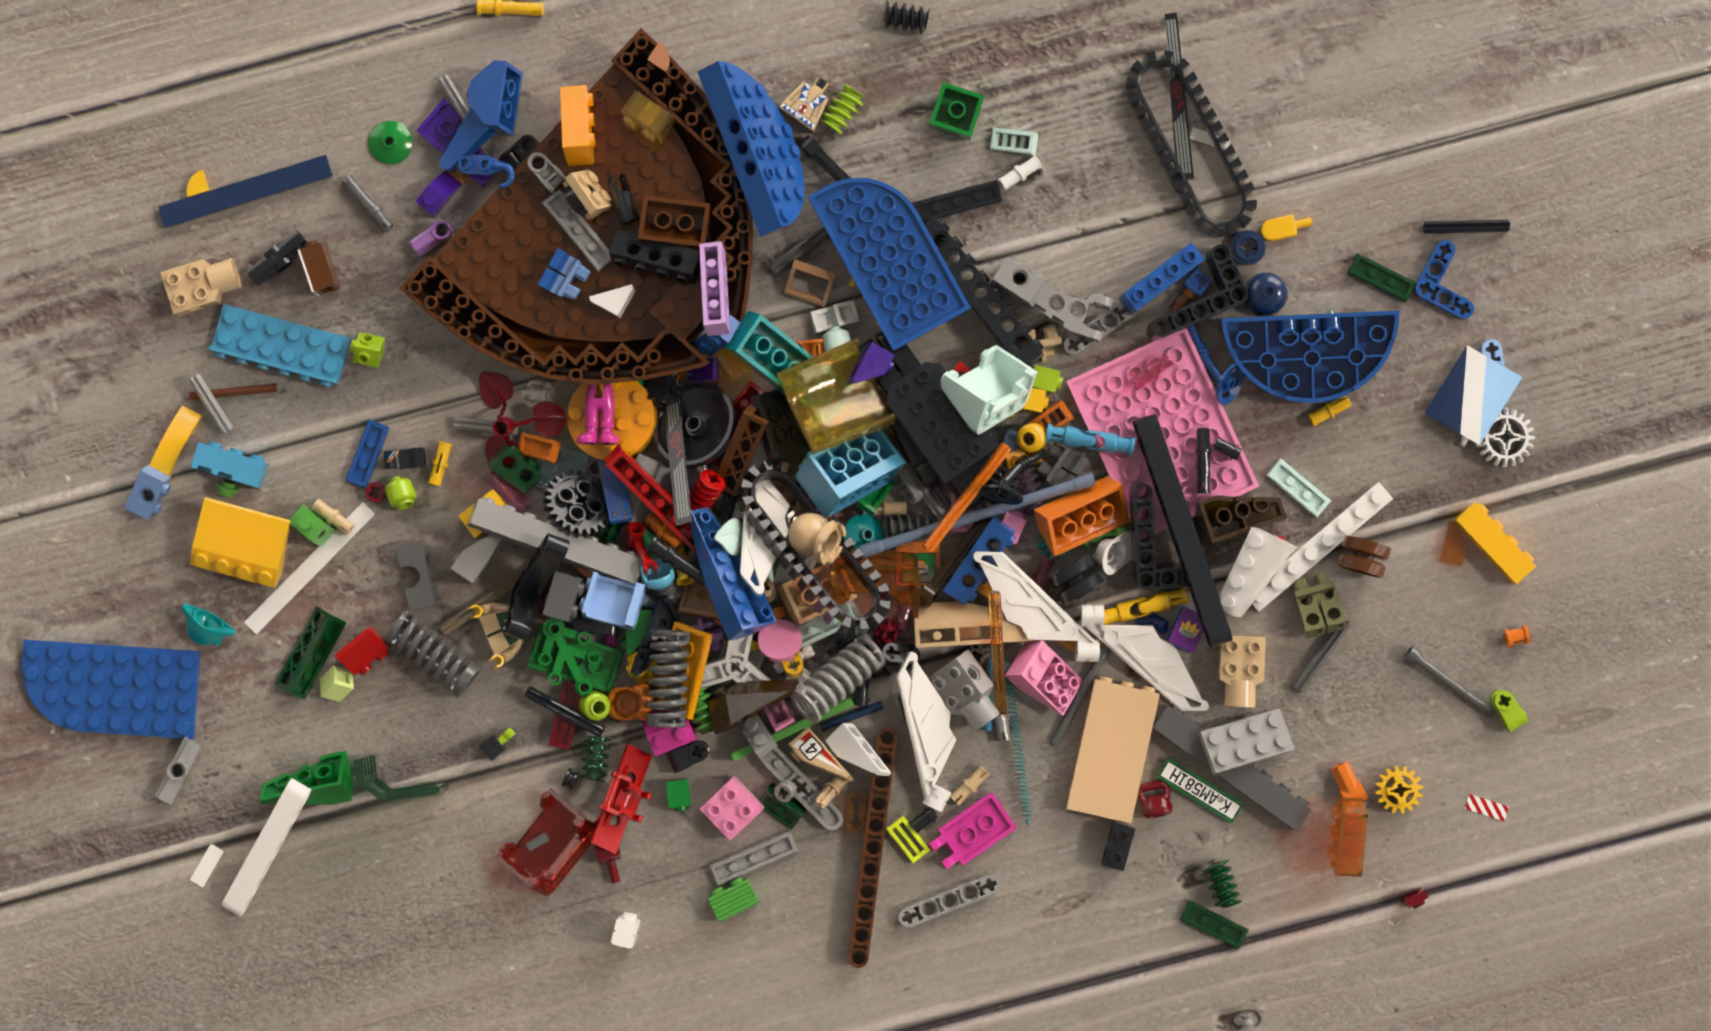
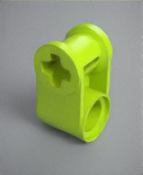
[1491,690,1529,733]

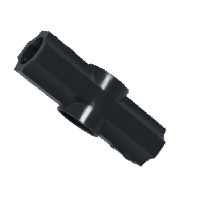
[246,230,308,286]

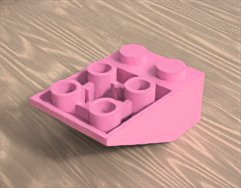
[1005,640,1083,716]

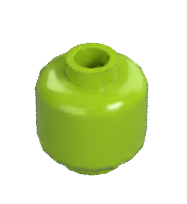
[385,476,417,510]
[579,691,610,721]

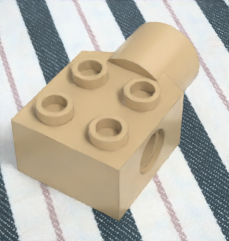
[160,258,242,317]
[1217,636,1266,707]

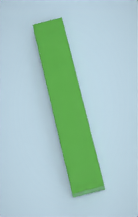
[731,697,854,761]

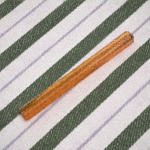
[988,590,1007,716]

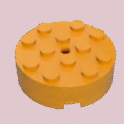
[567,381,658,460]

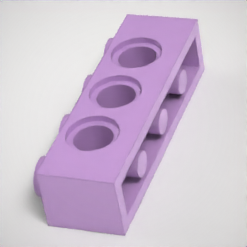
[699,241,730,336]

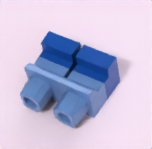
[538,248,591,301]

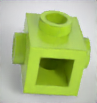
[350,332,385,368]

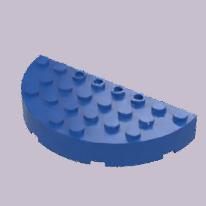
[698,61,805,237]
[1221,310,1400,403]

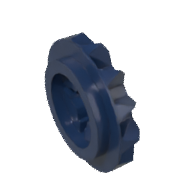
[1230,230,1266,265]

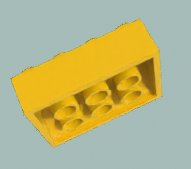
[190,497,291,588]

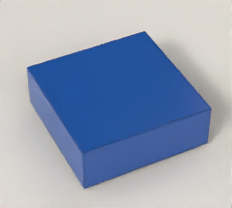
[1182,267,1213,298]

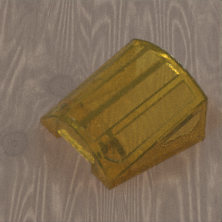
[776,338,895,454]

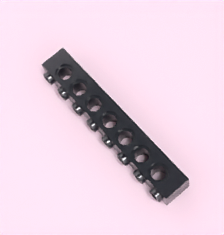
[924,216,1044,367]

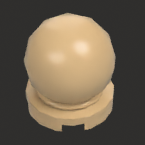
[789,513,846,565]

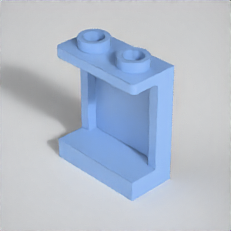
[579,571,646,631]

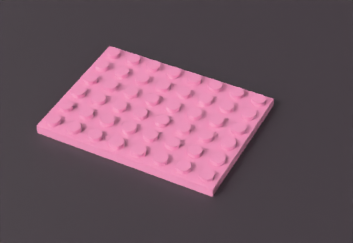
[1066,328,1259,540]

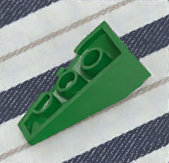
[260,751,354,805]

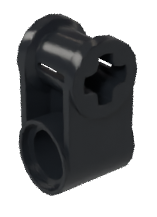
[498,135,540,170]
[666,740,710,773]

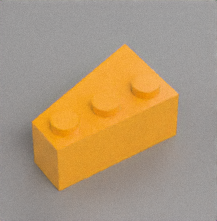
[560,85,595,166]

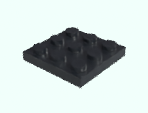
[750,390,817,461]

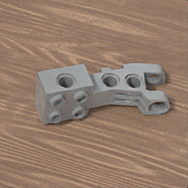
[991,257,1114,342]

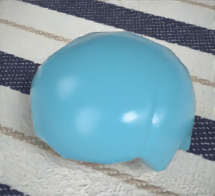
[641,559,675,590]

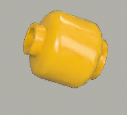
[1016,423,1047,453]

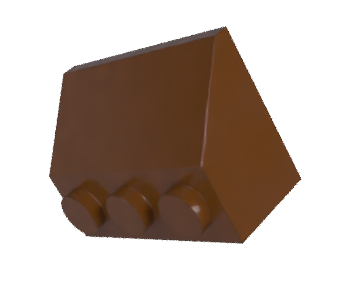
[638,195,711,247]

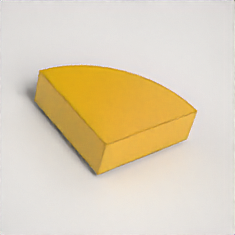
[187,170,210,197]

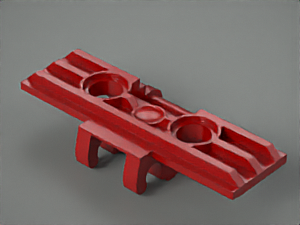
[590,744,652,854]

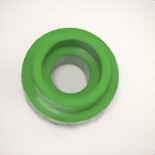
[217,479,239,498]

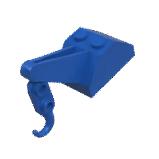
[439,60,523,188]

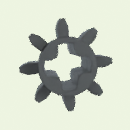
[963,644,989,669]

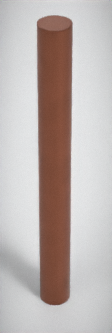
[189,383,278,400]

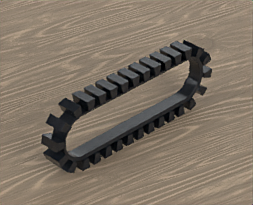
[1125,50,1257,238]
[737,460,891,637]

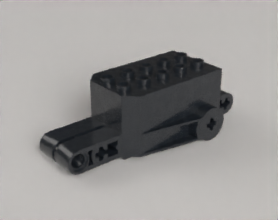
[855,331,1001,510]

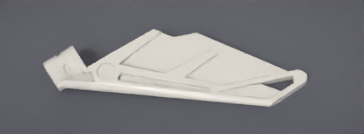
[740,441,790,595]
[973,551,1100,662]
[1081,605,1209,711]
[897,652,957,812]

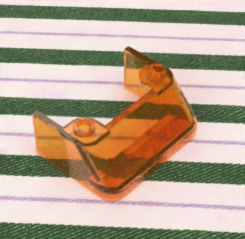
[828,550,921,618]

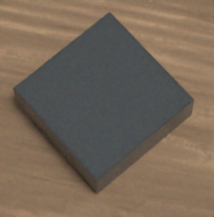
[526,832,550,851]

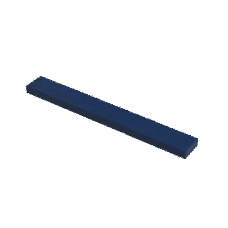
[158,155,333,228]

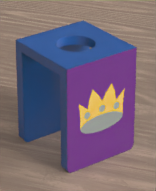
[1166,606,1204,653]

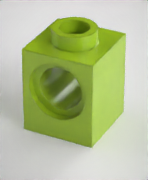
[1032,364,1063,394]

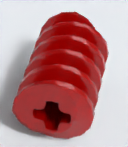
[689,470,726,510]

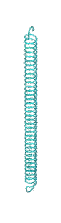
[1003,661,1032,826]

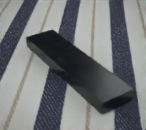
[912,180,1002,223]

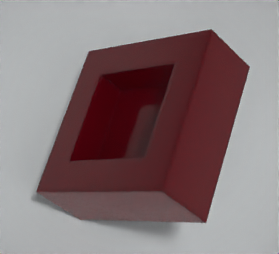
[1402,888,1429,909]

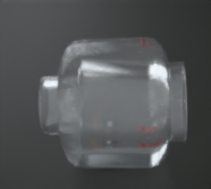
[522,380,556,409]

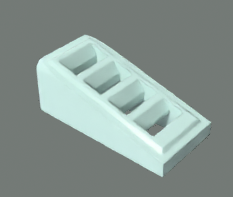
[990,128,1038,156]

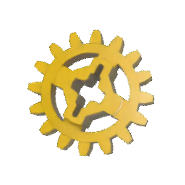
[1374,766,1423,814]

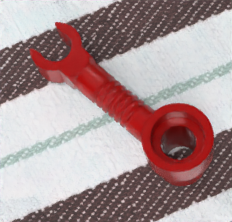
[626,522,658,576]

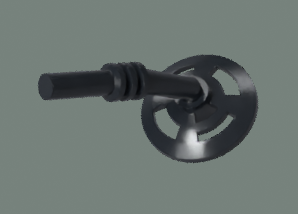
[980,449,1047,505]

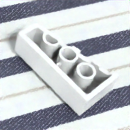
[1219,527,1297,617]

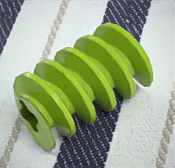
[820,84,864,135]

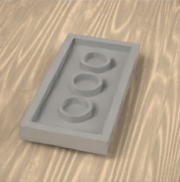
[1198,708,1295,775]

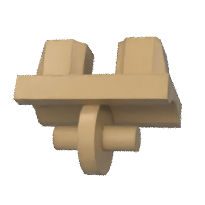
[1021,326,1062,364]

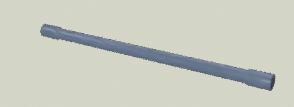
[860,473,1096,558]

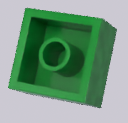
[929,82,985,141]

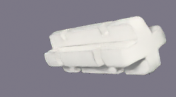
[773,645,815,673]

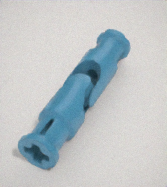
[1046,423,1135,456]

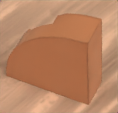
[647,41,670,73]

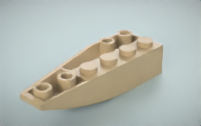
[914,601,1036,648]

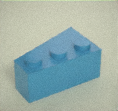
[191,441,269,489]

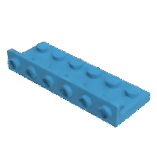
[208,304,351,387]

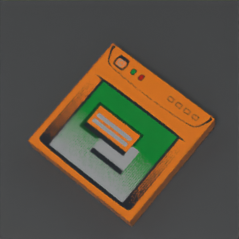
[896,541,940,586]

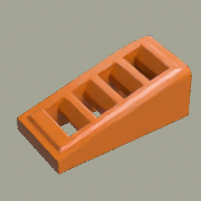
[1025,400,1075,436]

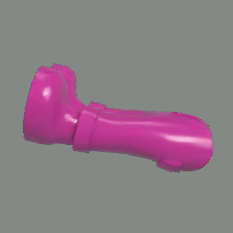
[577,383,619,446]

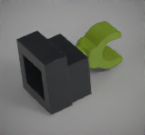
[479,727,516,761]

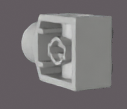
[928,649,1000,731]

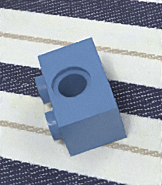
[124,465,171,520]

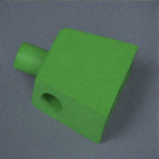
[290,503,335,547]

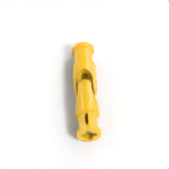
[1104,587,1189,625]

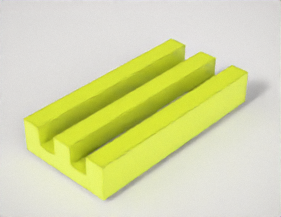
[886,815,930,863]

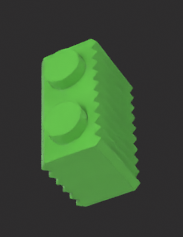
[708,877,759,922]

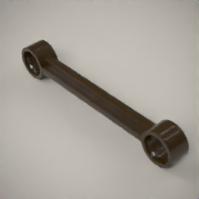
[916,499,998,608]

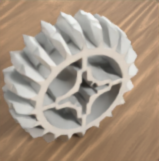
[1476,408,1535,467]

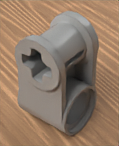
[528,153,566,194]

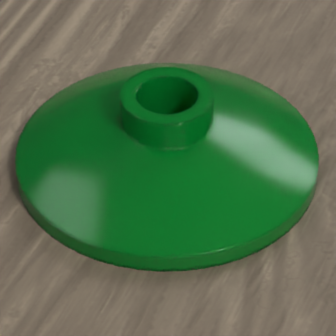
[369,121,412,164]

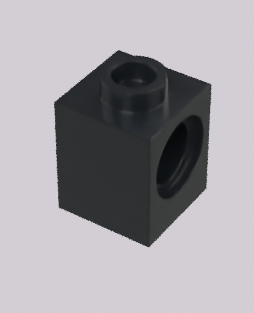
[647,375,677,408]

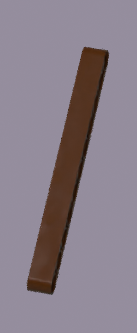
[849,728,897,968]

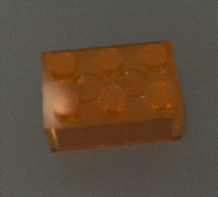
[1327,797,1368,877]

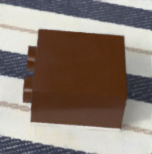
[298,241,341,296]

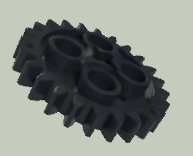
[543,470,610,539]

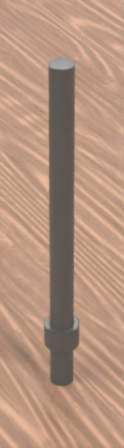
[1051,642,1112,746]

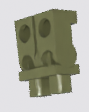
[1294,573,1347,639]

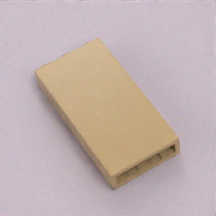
[1065,676,1160,823]

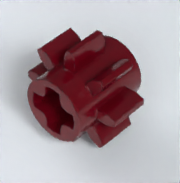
[871,616,900,645]

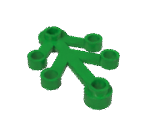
[537,617,601,696]

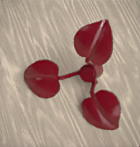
[479,371,568,474]

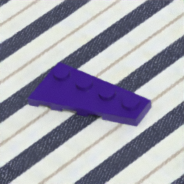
[416,98,497,188]

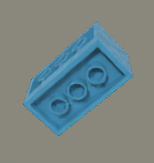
[795,420,906,518]

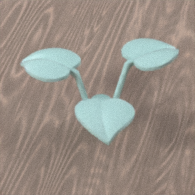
[714,518,781,587]

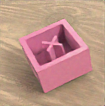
[700,775,765,841]

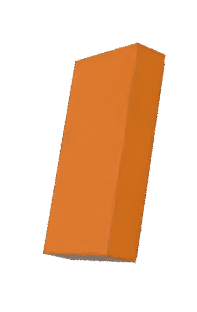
[518,432,561,463]

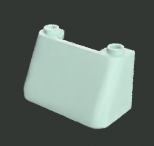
[940,345,1037,435]

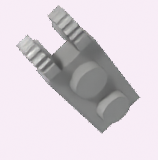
[738,714,778,758]

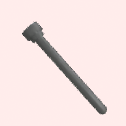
[1403,646,1494,716]

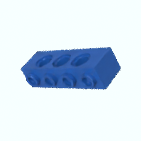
[1119,242,1205,316]
[943,516,1016,605]

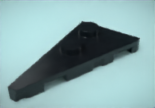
[630,595,682,677]

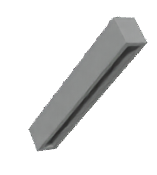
[466,497,642,585]

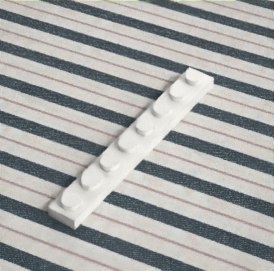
[1252,482,1393,612]

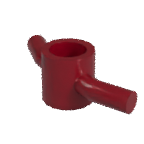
[594,820,621,884]

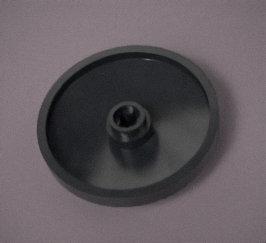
[654,382,737,468]

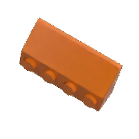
[1034,476,1129,556]

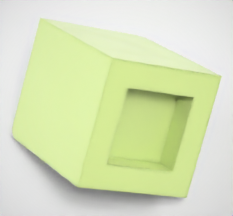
[320,665,354,702]

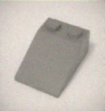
[451,535,506,584]

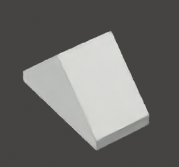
[589,284,635,319]

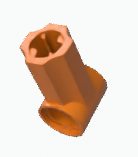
[1330,761,1368,808]

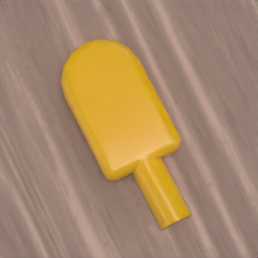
[1260,215,1312,241]

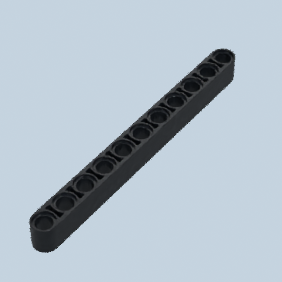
[1133,414,1232,648]

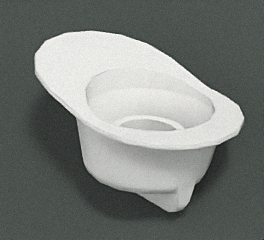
[1092,531,1132,575]

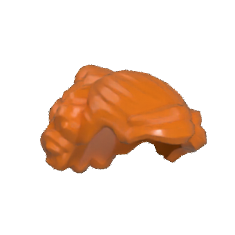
[608,682,654,722]

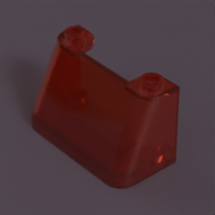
[495,788,596,896]

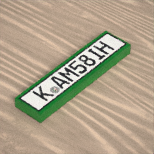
[1156,758,1244,823]

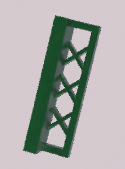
[275,606,347,700]

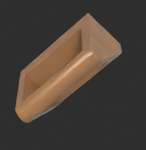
[784,259,836,308]

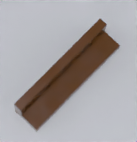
[717,404,769,496]

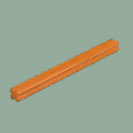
[923,443,1011,553]

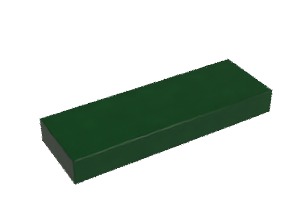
[1347,253,1417,303]
[1180,900,1249,949]

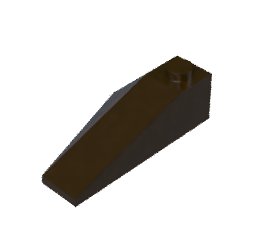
[1194,495,1287,547]
[708,679,799,735]

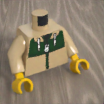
[467,602,535,670]

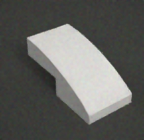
[809,300,860,334]

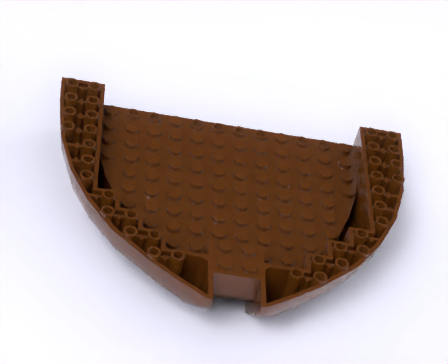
[399,28,753,385]

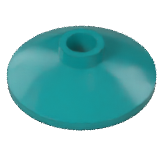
[843,514,883,557]

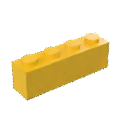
[1453,502,1536,585]

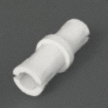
[998,155,1042,191]

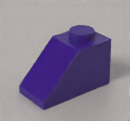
[415,170,462,218]
[846,342,895,385]
[687,357,719,386]

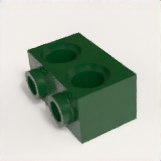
[488,443,541,494]

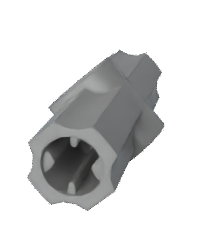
[154,737,203,804]

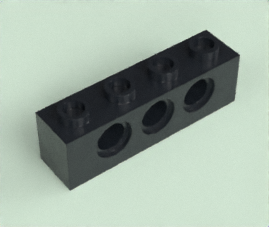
[609,229,701,284]

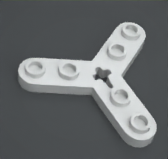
[700,634,770,689]

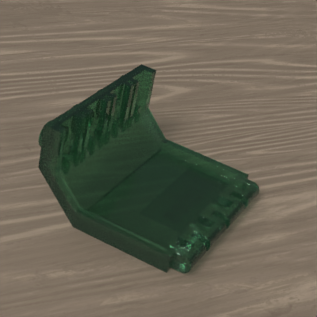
[351,756,449,802]

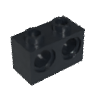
[1101,821,1136,871]

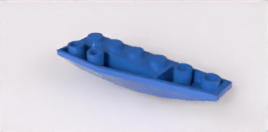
[690,507,777,641]

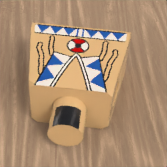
[779,77,829,134]

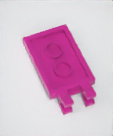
[928,792,1017,869]

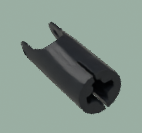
[608,173,639,225]

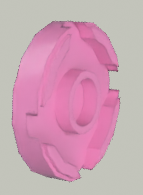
[758,619,802,662]

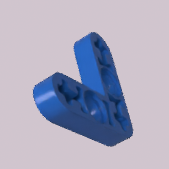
[1414,240,1474,319]

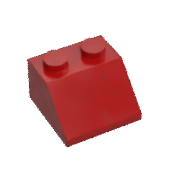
[334,627,391,676]

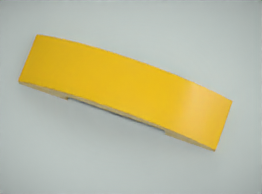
[149,406,202,477]

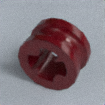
[365,483,386,503]

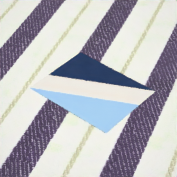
[1425,345,1522,445]

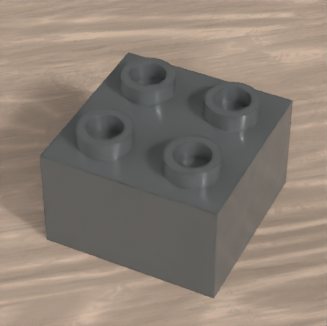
[543,571,586,622]

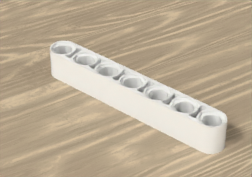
[221,778,312,917]

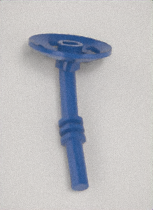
[1187,325,1245,405]

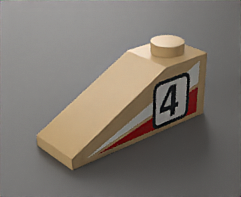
[789,727,854,782]

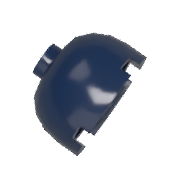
[1245,272,1288,316]

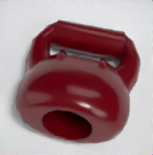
[1138,779,1173,819]

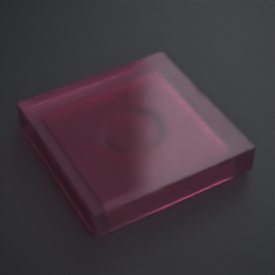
[487,474,532,513]

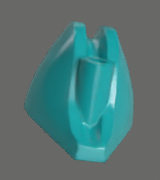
[182,603,236,646]

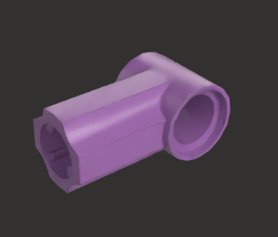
[410,220,454,257]

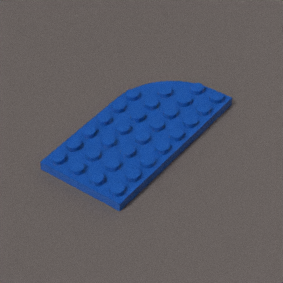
[808,178,971,351]
[22,640,201,739]

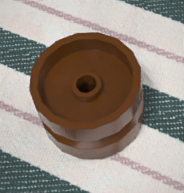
[1336,535,1391,579]

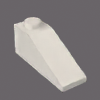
[825,723,891,776]

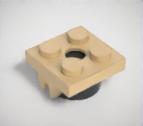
[563,169,614,220]

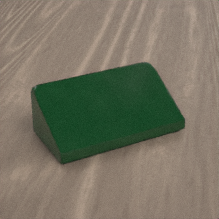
[759,783,806,830]

